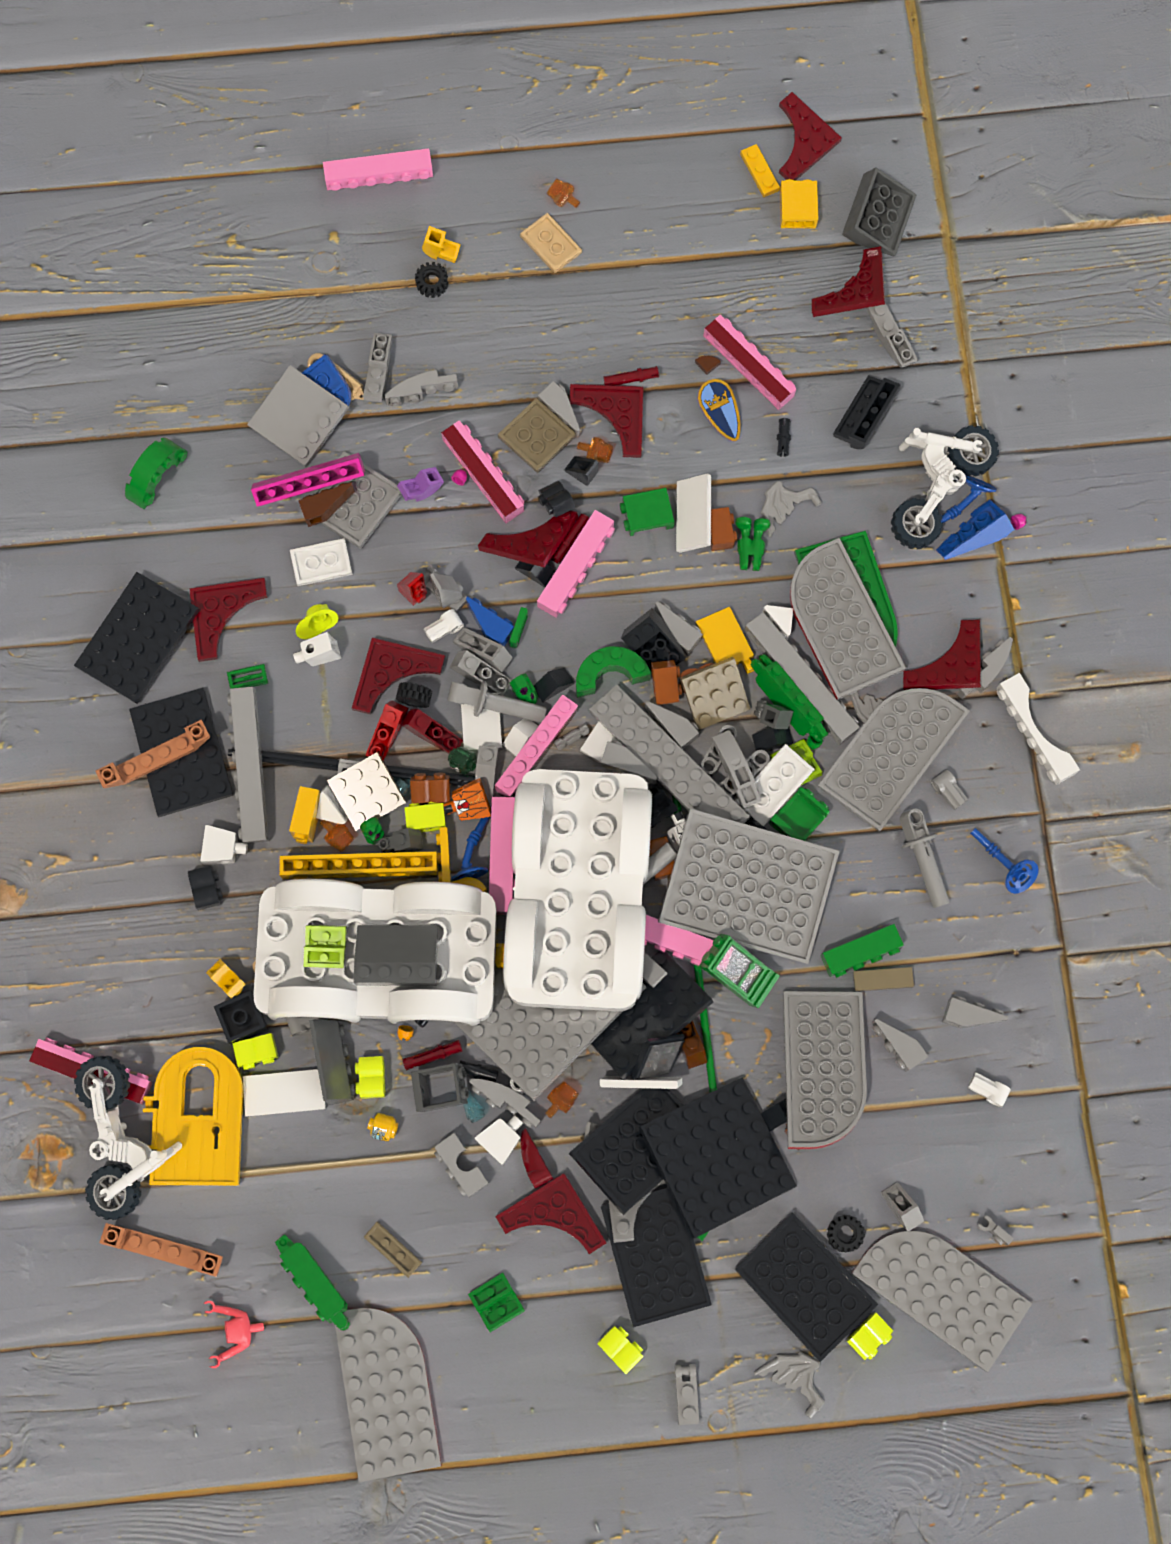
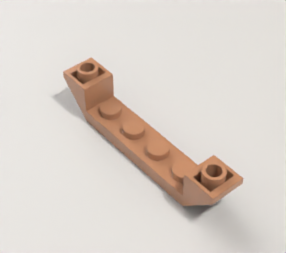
[95,719,210,788]
[99,1223,223,1277]

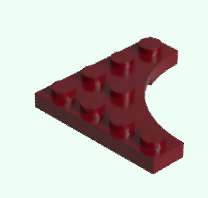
[779,92,842,181]
[811,246,885,317]
[570,384,643,458]
[478,510,578,567]
[189,578,268,662]
[903,619,981,690]
[352,638,445,715]
[495,1173,606,1254]

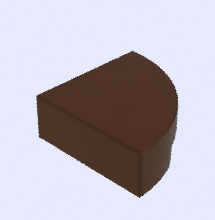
[695,356,721,375]

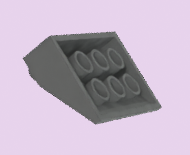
[842,167,917,257]
[354,925,438,986]
[309,1019,356,1105]

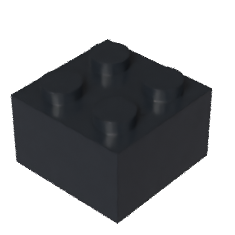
[214,990,269,1045]

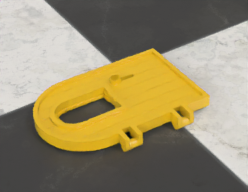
[143,1047,243,1186]

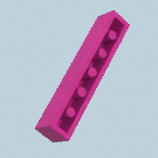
[251,453,365,507]

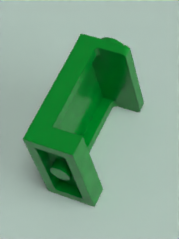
[620,488,674,536]
[769,787,830,841]

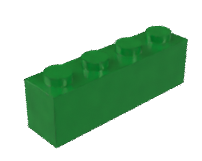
[821,924,904,978]

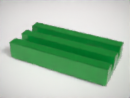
[509,607,528,649]
[227,664,268,689]

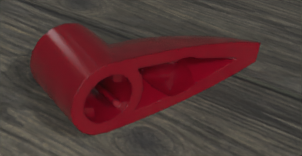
[521,1128,553,1189]

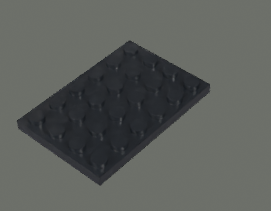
[74,572,200,704]
[129,688,233,817]
[591,951,713,1080]
[569,1088,683,1215]
[601,1188,712,1327]
[734,1213,878,1362]

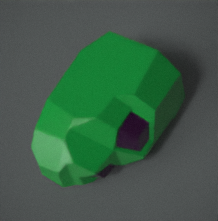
[509,673,538,704]
[360,817,385,845]

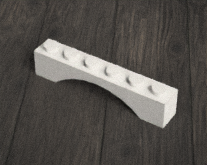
[996,673,1080,785]

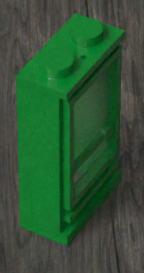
[699,934,780,1008]

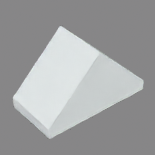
[762,605,793,640]
[502,719,538,756]
[316,785,348,824]

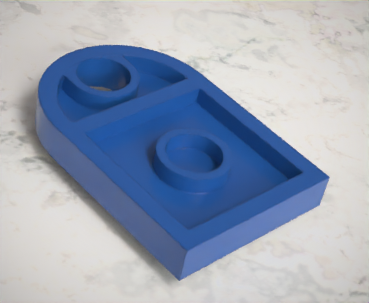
[302,354,351,406]

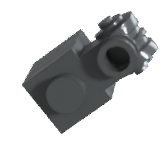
[754,700,793,729]
[378,828,423,853]

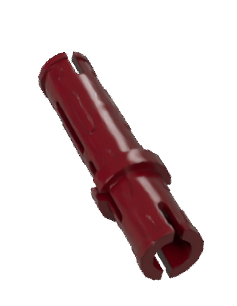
[603,366,659,386]
[551,513,589,564]
[402,1039,463,1071]

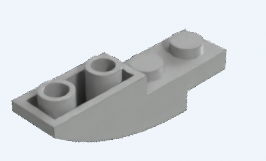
[866,303,918,368]
[363,333,392,402]
[385,370,458,406]
[957,637,1013,699]
[711,730,761,809]
[469,1079,541,1128]

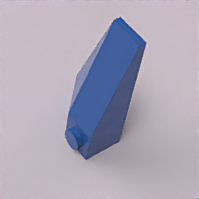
[936,499,1015,560]

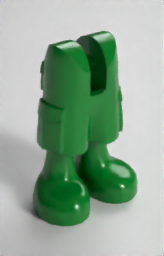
[735,517,770,571]

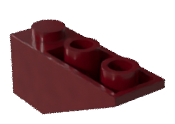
[401,709,463,756]

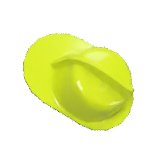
[295,604,338,639]

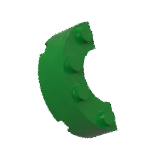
[125,437,188,509]
[576,646,651,698]

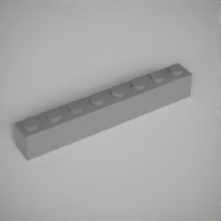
[744,612,860,746]
[227,687,269,843]

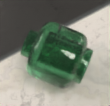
[448,746,477,775]

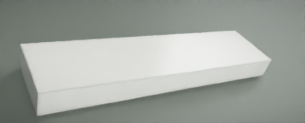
[600,1076,682,1089]

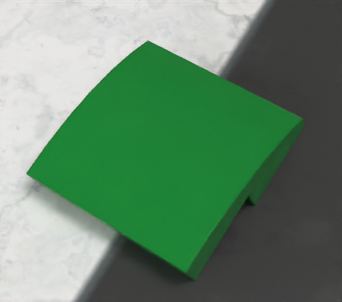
[468,1273,525,1333]

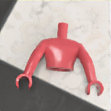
[203,1301,264,1368]

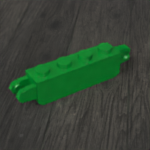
[750,654,828,742]
[275,1234,350,1331]

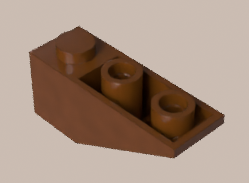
[299,482,355,527]
[677,1020,707,1069]

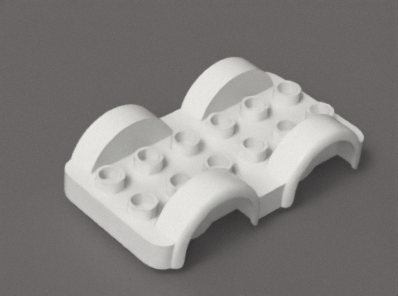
[503,769,652,1011]
[254,879,497,1026]

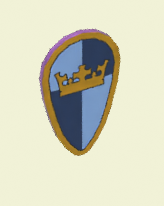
[697,379,740,442]

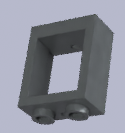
[411,1063,469,1112]

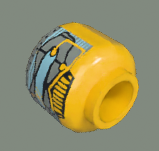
[367,1113,398,1142]

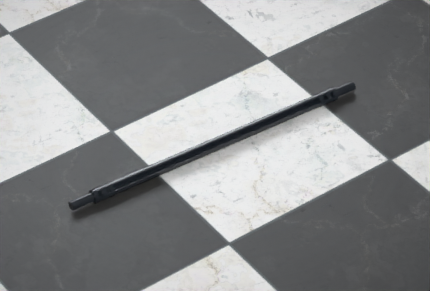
[228,749,475,786]

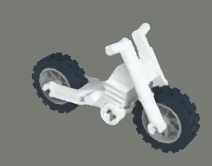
[891,425,999,549]
[74,1056,182,1220]

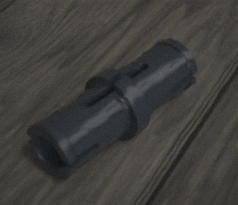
[776,418,791,457]
[459,1060,499,1082]

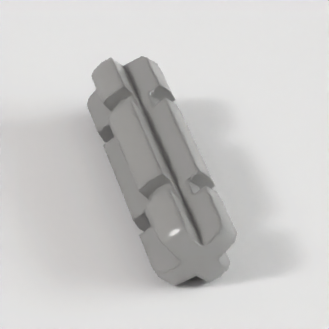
[554,724,590,750]

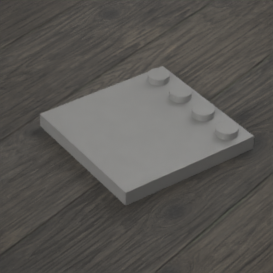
[247,365,350,467]
[300,452,402,549]

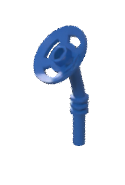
[941,475,997,523]
[450,817,490,882]
[970,828,1039,894]

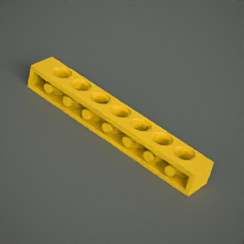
[279,851,438,879]

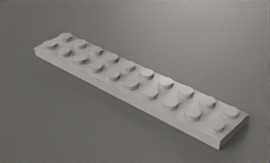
[589,685,750,824]

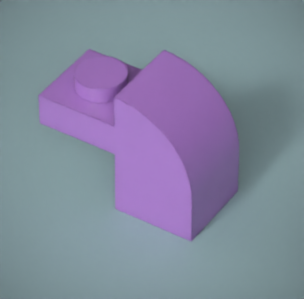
[397,467,444,502]

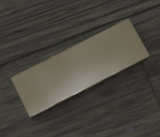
[853,967,914,992]
[364,1222,422,1278]

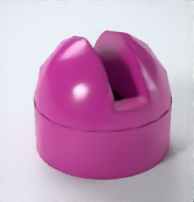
[451,469,467,486]
[1010,514,1027,530]

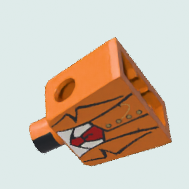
[443,778,491,821]

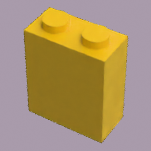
[780,179,818,229]
[289,786,320,844]

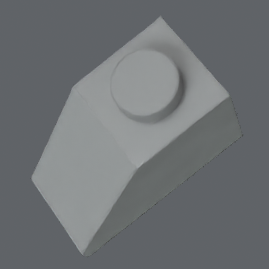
[881,1182,924,1232]

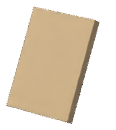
[520,213,582,274]

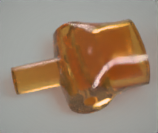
[546,178,580,208]
[577,437,613,463]
[320,820,355,852]
[545,1081,579,1118]

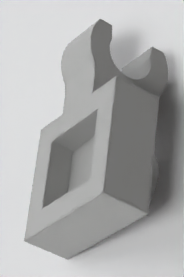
[976,1216,1014,1245]

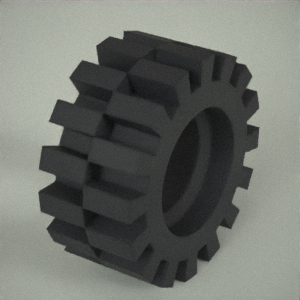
[415,262,448,298]
[396,682,433,708]
[827,1215,865,1253]

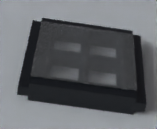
[631,1034,685,1080]

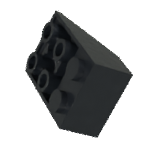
[621,608,687,672]

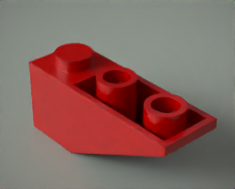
[397,572,427,606]
[365,700,409,761]

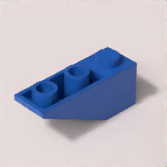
[466,596,514,646]

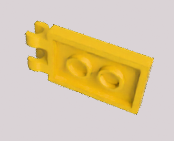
[695,607,754,674]

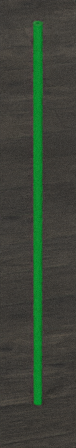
[672,795,717,1092]

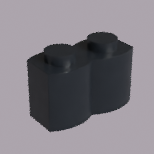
[538,480,576,517]
[188,865,223,911]

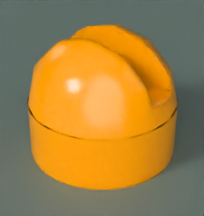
[397,1025,414,1041]

